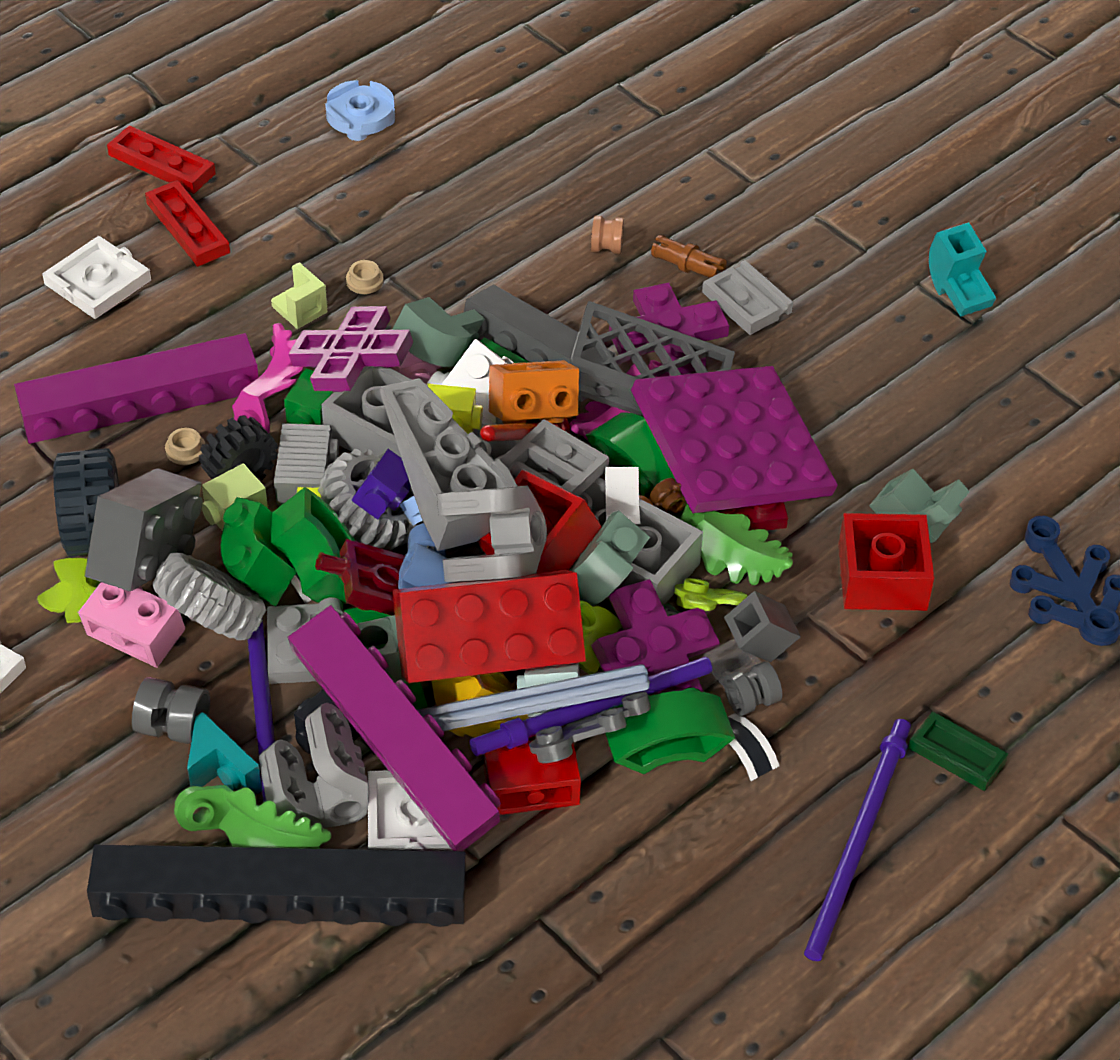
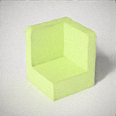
[271,262,328,329]

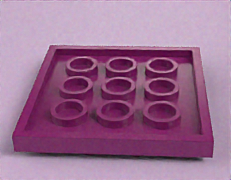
[631,366,838,513]

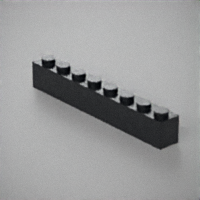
[87,844,466,927]

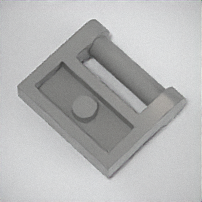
[501,419,609,496]
[267,598,344,684]

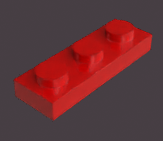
[107,125,216,194]
[145,180,230,267]

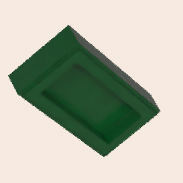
[908,711,1009,791]

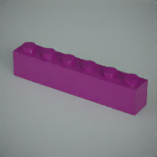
[14,333,259,444]
[287,605,501,851]

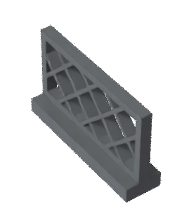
[570,301,735,417]

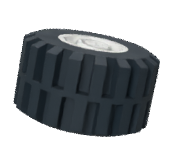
[53,448,119,556]

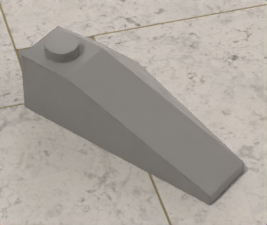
[380,378,517,551]

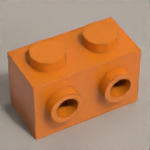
[489,360,579,424]

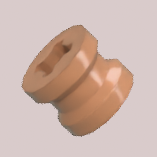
[591,215,624,254]

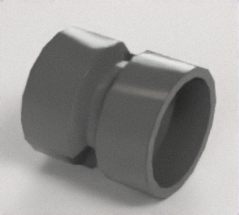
[132,677,210,745]

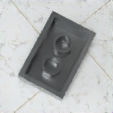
[85,468,202,592]

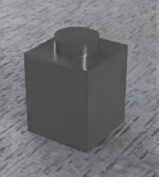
[724,591,801,663]

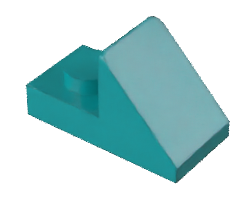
[188,712,262,796]

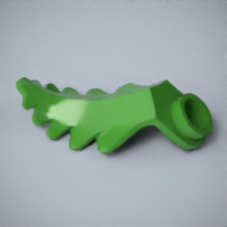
[673,503,793,585]
[174,785,332,849]

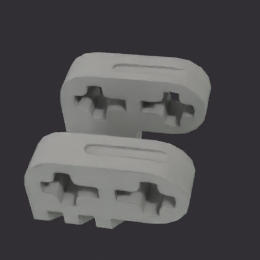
[436,486,547,582]
[259,703,368,828]

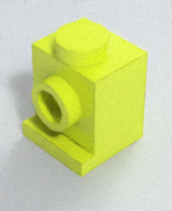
[427,384,483,434]

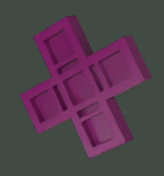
[609,283,729,375]
[289,306,413,392]
[591,579,720,695]

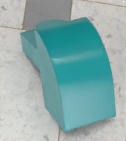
[929,222,996,317]

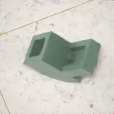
[392,297,485,367]
[869,469,970,543]
[569,510,650,606]

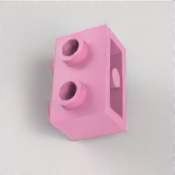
[78,582,185,668]

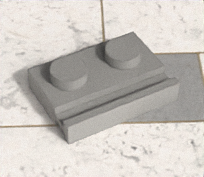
[702,260,793,335]

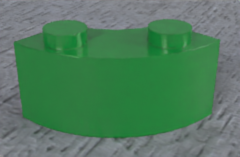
[586,412,675,499]
[271,487,355,605]
[221,497,296,607]
[605,688,735,774]

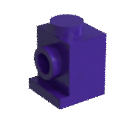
[351,448,411,520]

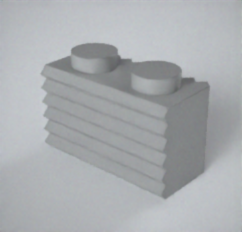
[274,423,339,506]

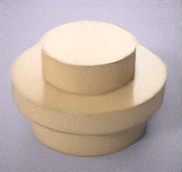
[346,260,384,294]
[165,428,205,465]

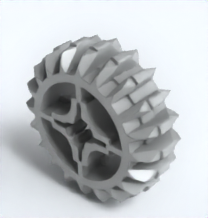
[318,449,423,551]
[153,553,266,640]

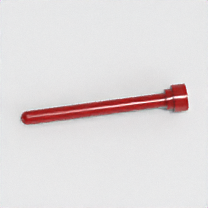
[480,418,570,442]

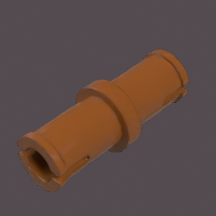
[651,235,727,278]

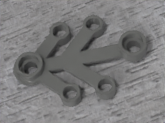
[527,692,651,763]

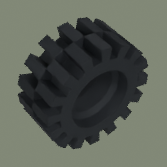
[199,416,278,480]

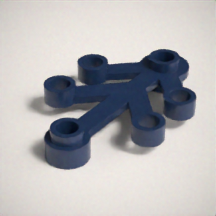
[1009,516,1120,646]

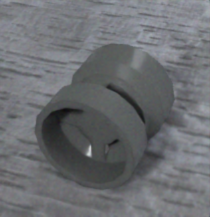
[724,661,783,716]

